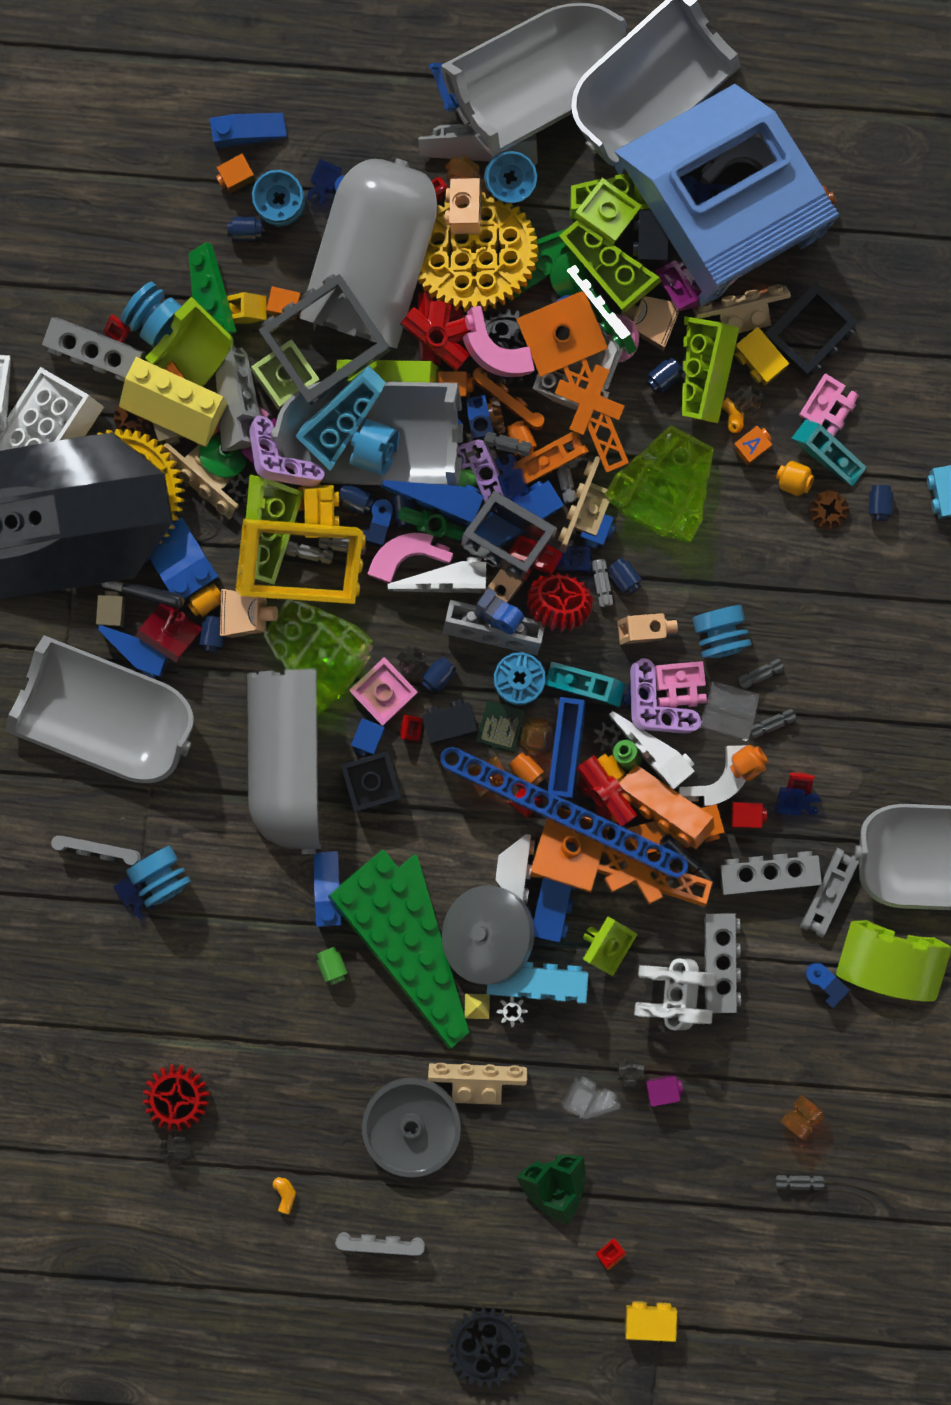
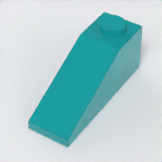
[791,419,867,486]
[544,662,627,707]

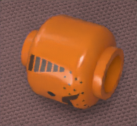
[730,745,768,781]

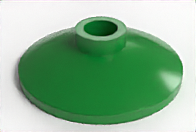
[550,252,597,297]
[199,434,247,478]

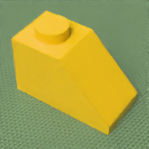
[227,292,267,324]

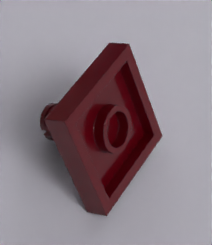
[136,604,202,662]

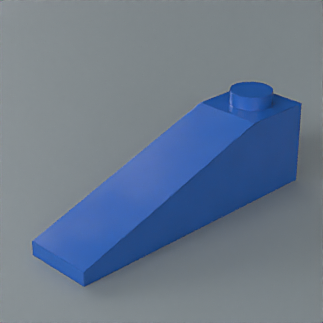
[380,480,484,527]

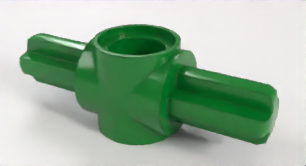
[398,506,466,541]

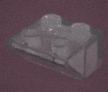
[699,681,759,741]
[562,1076,621,1119]

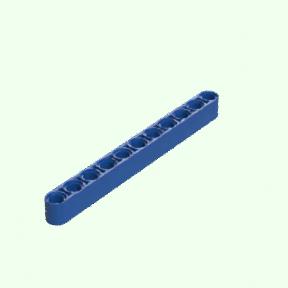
[441,747,688,878]

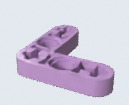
[249,416,324,487]
[458,439,507,502]
[630,658,701,734]

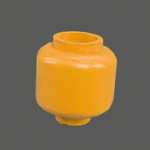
[776,461,814,496]

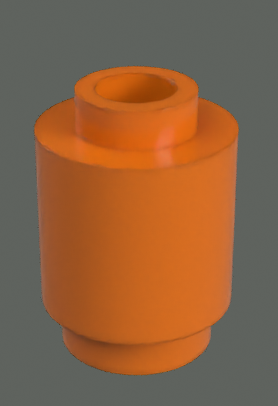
[506,420,537,459]
[509,752,544,786]

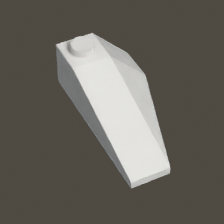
[388,557,486,593]
[608,711,694,789]

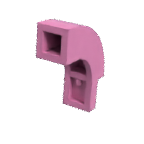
[463,306,535,377]
[368,533,453,584]

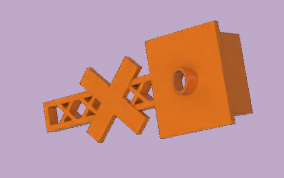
[516,290,629,473]
[530,808,712,907]

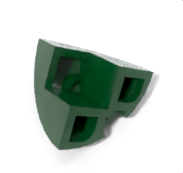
[517,1155,585,1225]

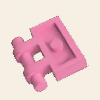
[799,373,859,436]
[655,661,707,708]

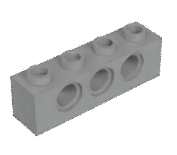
[42,317,147,381]
[443,600,545,656]
[719,851,822,895]
[704,913,741,1013]

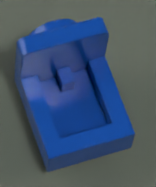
[580,514,616,549]

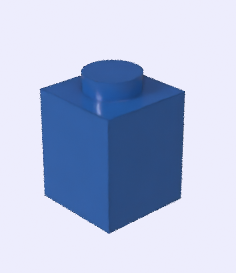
[351,718,385,757]

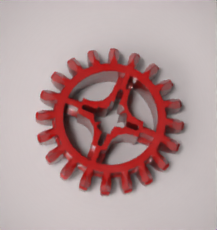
[527,572,593,633]
[143,1064,209,1131]

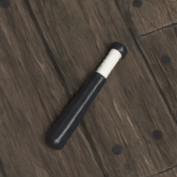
[96,581,184,609]

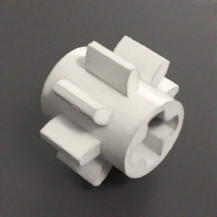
[497,996,528,1027]

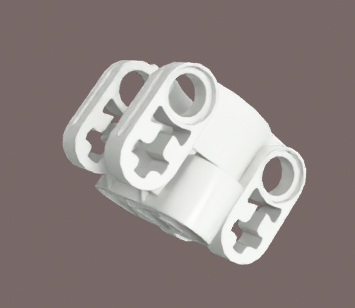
[634,959,717,1030]

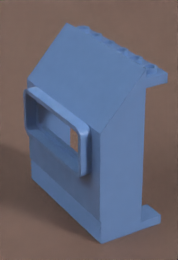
[614,84,839,307]

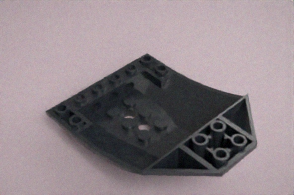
[0,433,173,600]

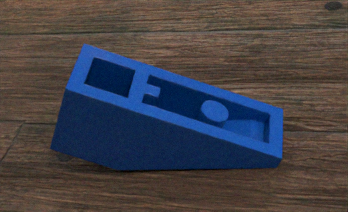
[209,113,287,149]
[98,625,169,679]
[314,851,342,927]

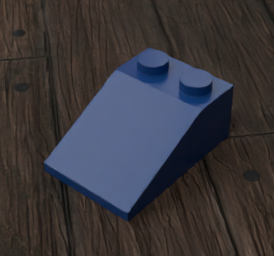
[150,518,221,602]

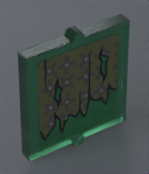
[476,700,526,752]

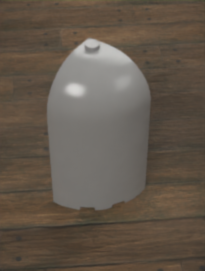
[572,0,741,166]
[441,3,627,156]
[299,158,437,348]
[271,381,463,486]
[5,635,193,783]
[247,669,322,854]
[855,804,951,910]

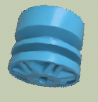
[484,151,537,203]
[252,170,305,227]
[120,281,182,347]
[692,605,752,658]
[494,652,545,706]
[126,846,192,907]

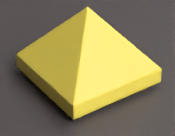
[465,994,490,1019]

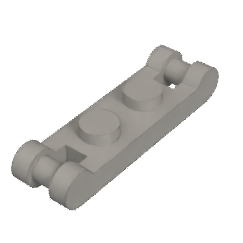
[51,836,141,865]
[800,848,859,938]
[336,1232,425,1255]

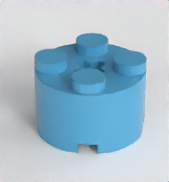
[349,419,400,475]

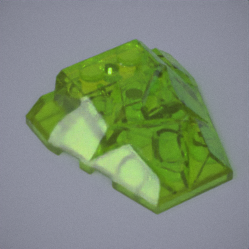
[604,425,714,543]
[263,599,374,716]

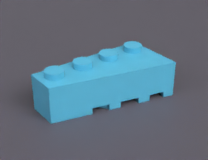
[296,365,386,471]
[487,962,588,1003]

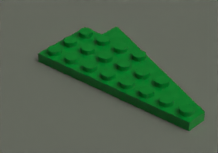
[327,849,469,1049]

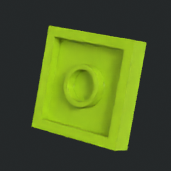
[574,178,642,245]
[583,917,638,976]

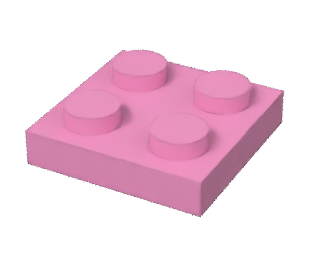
[349,657,418,726]

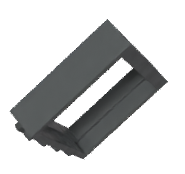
[259,274,391,405]

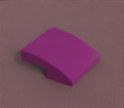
[654,260,719,311]

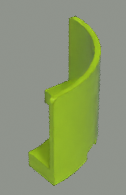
[145,297,234,387]
[836,920,951,1001]

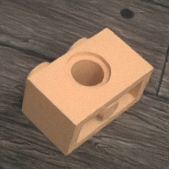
[445,178,482,234]

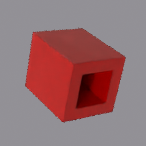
[731,802,767,828]

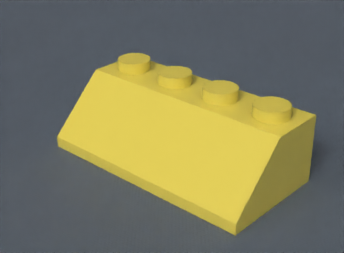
[119,357,228,447]

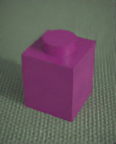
[645,1075,684,1107]

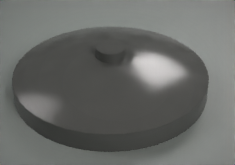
[442,885,534,985]
[362,1078,461,1177]

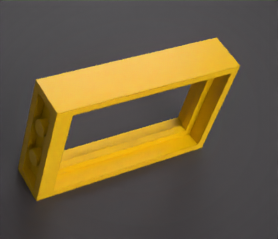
[235,519,366,604]

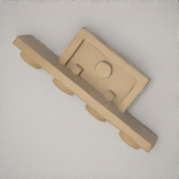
[692,284,791,333]
[163,443,239,519]
[558,456,613,550]
[428,1063,527,1105]

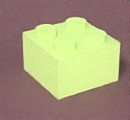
[251,339,319,411]

